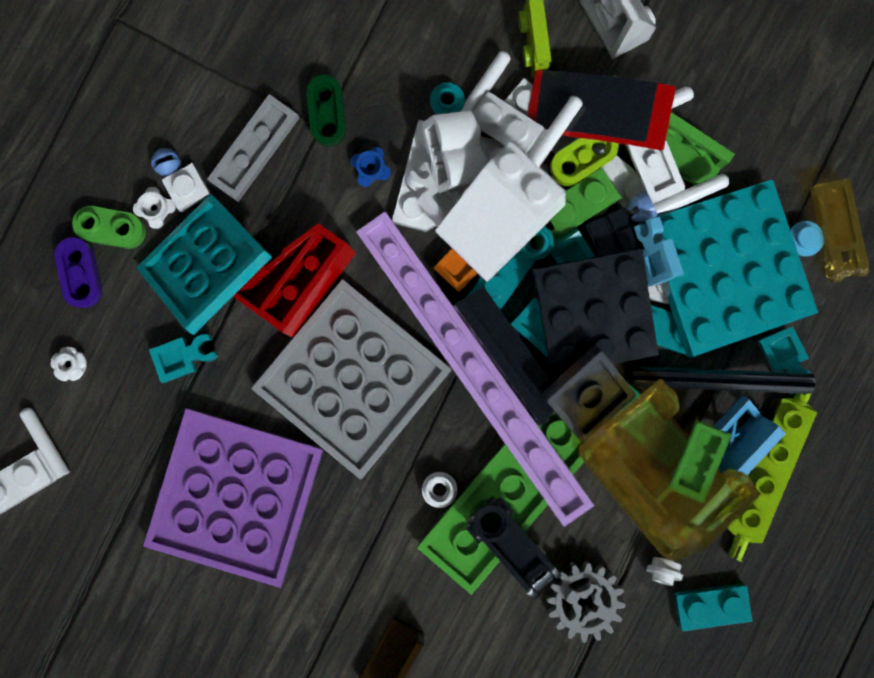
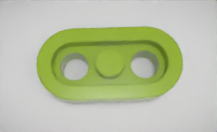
[550,138,618,186]

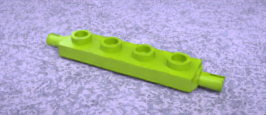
[726,393,817,562]

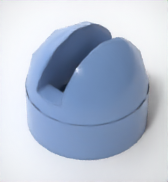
[151,148,182,177]
[627,191,657,223]

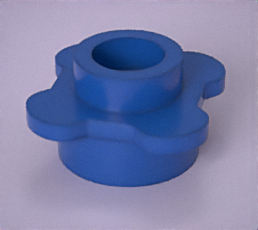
[351,147,391,187]

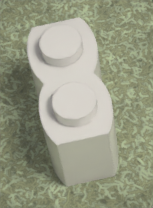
[422,111,489,193]

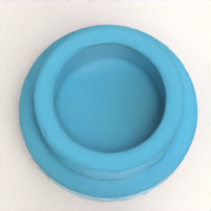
[790,221,824,257]

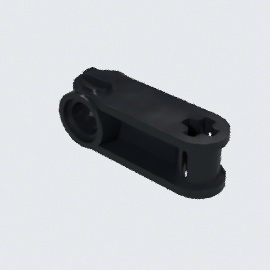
[465,496,562,600]

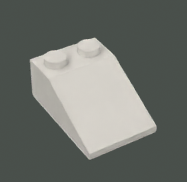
[579,0,656,60]
[435,142,565,282]

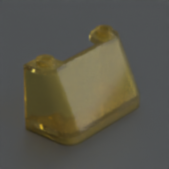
[579,379,761,562]

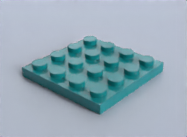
[642,179,818,357]

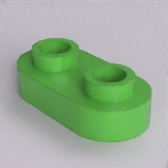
[72,206,146,249]

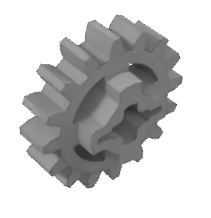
[546,560,626,643]

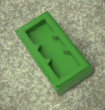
[667,420,732,503]

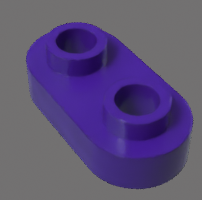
[54,237,102,308]

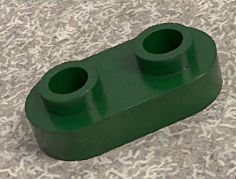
[307,75,346,148]

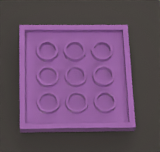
[143,408,324,588]

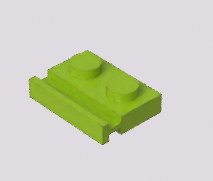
[518,0,551,78]

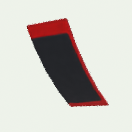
[527,70,676,151]

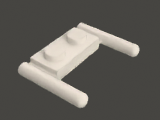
[461,51,582,167]
[626,86,729,216]
[0,408,70,514]

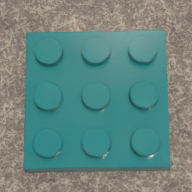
[136,194,272,335]

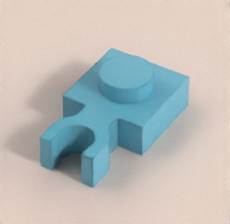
[634,217,684,287]

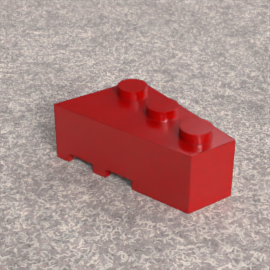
[233,224,356,338]

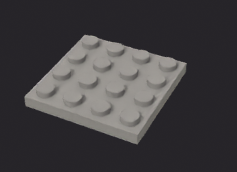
[251,279,452,480]

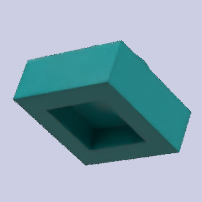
[551,228,595,264]

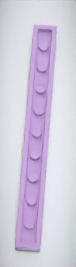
[356,212,594,527]

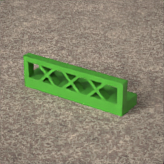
[614,75,735,186]

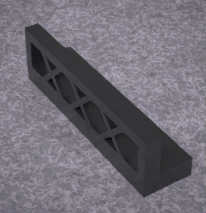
[454,286,555,426]

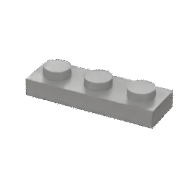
[207,94,299,202]

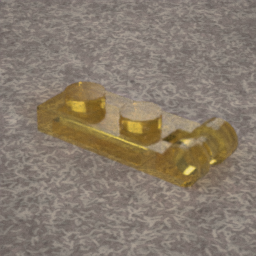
[810,178,869,283]

